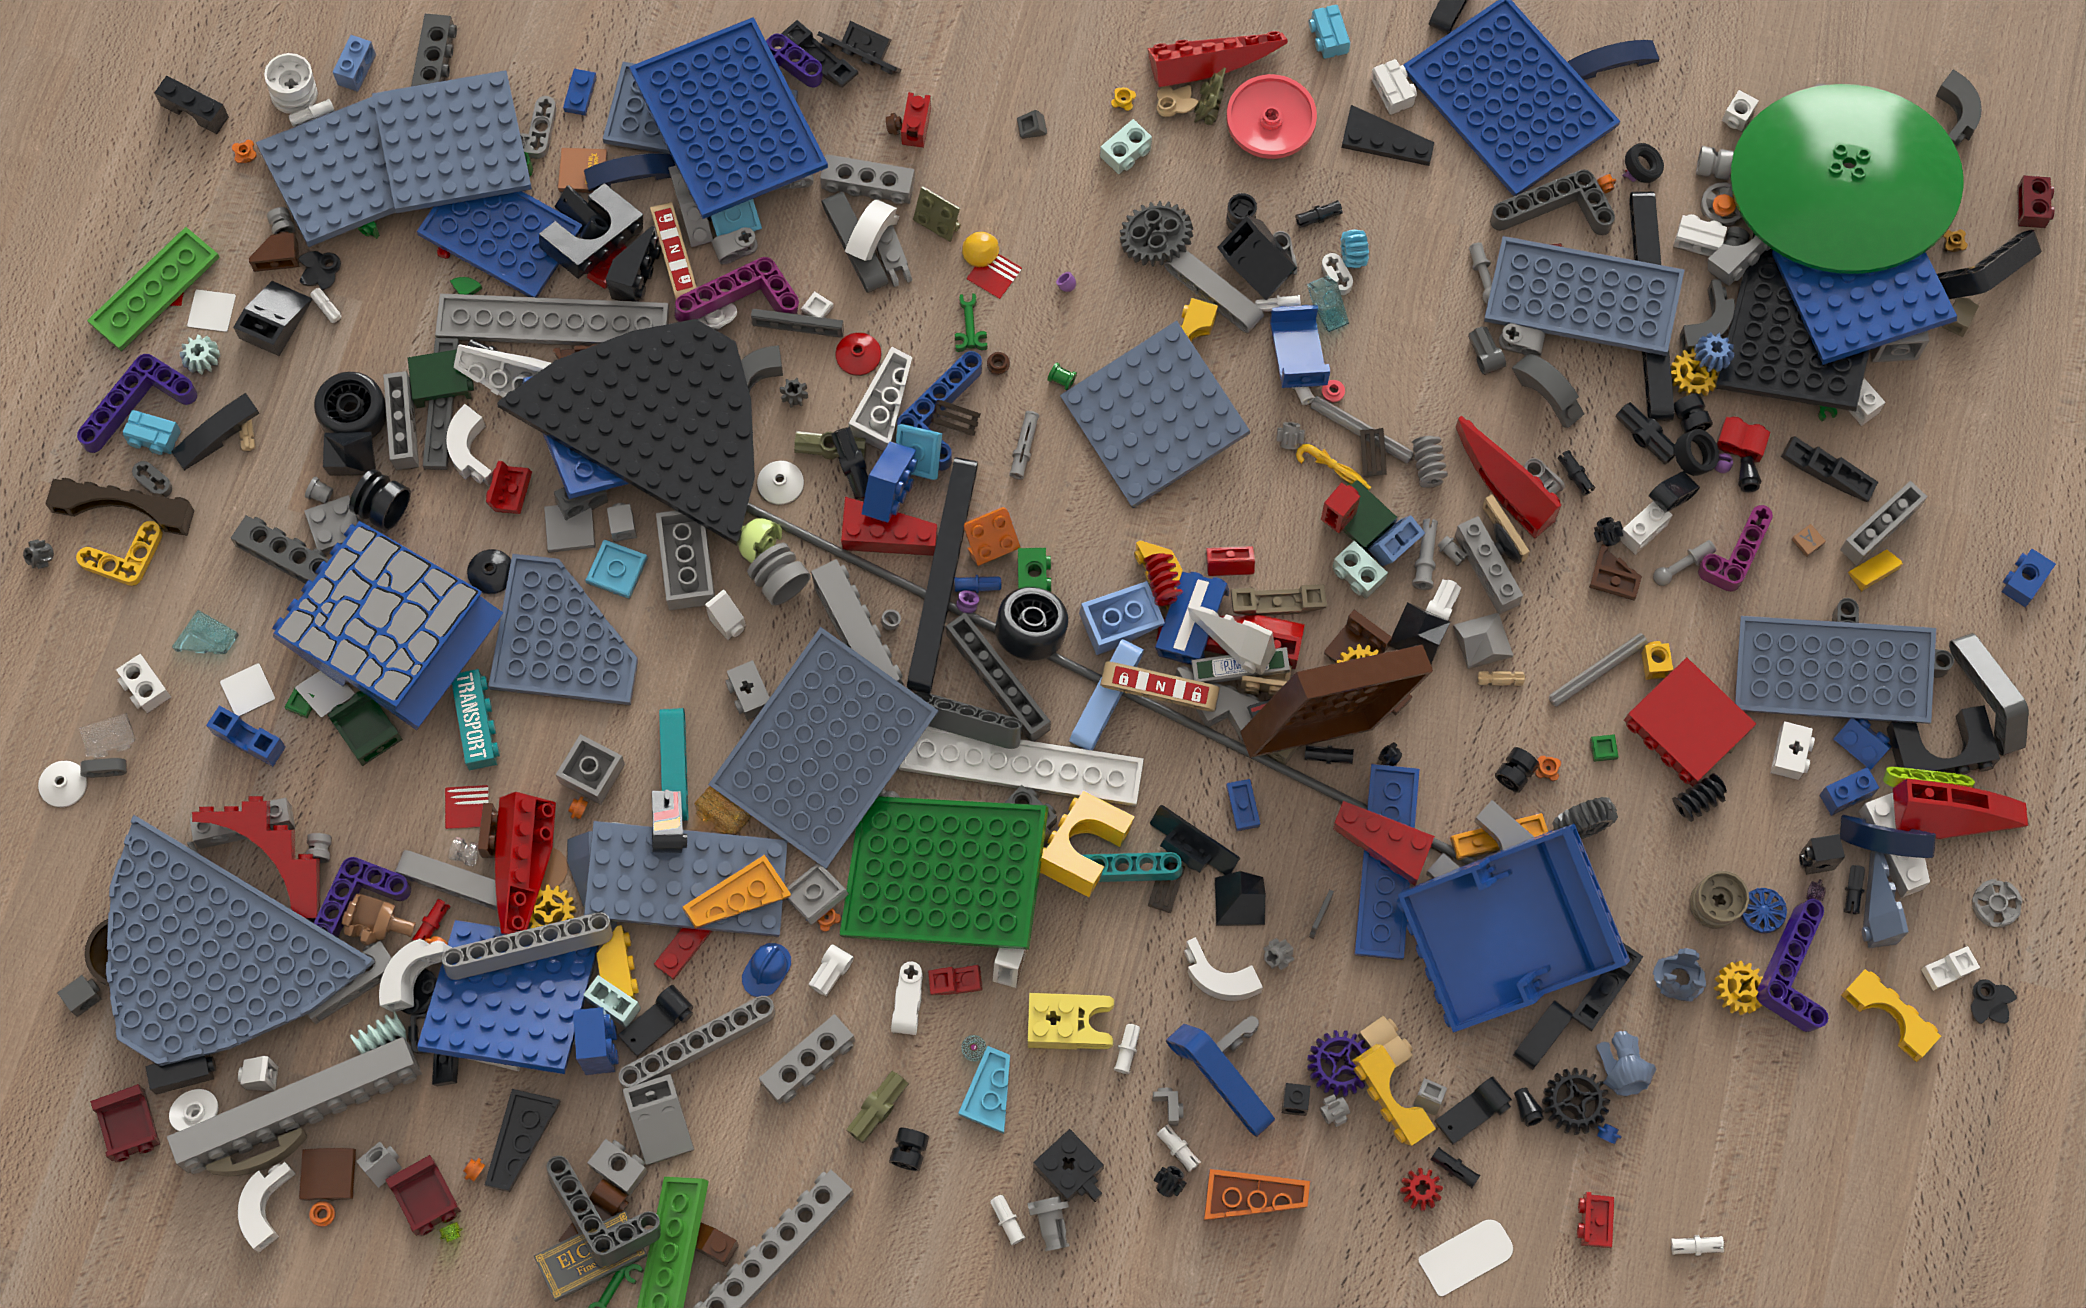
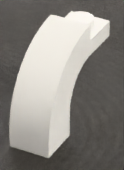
[845,200,900,261]
[447,404,493,486]
[1184,937,1263,1001]
[379,939,452,1012]
[238,1162,295,1253]

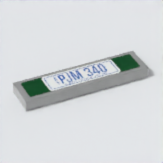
[1192,647,1290,683]

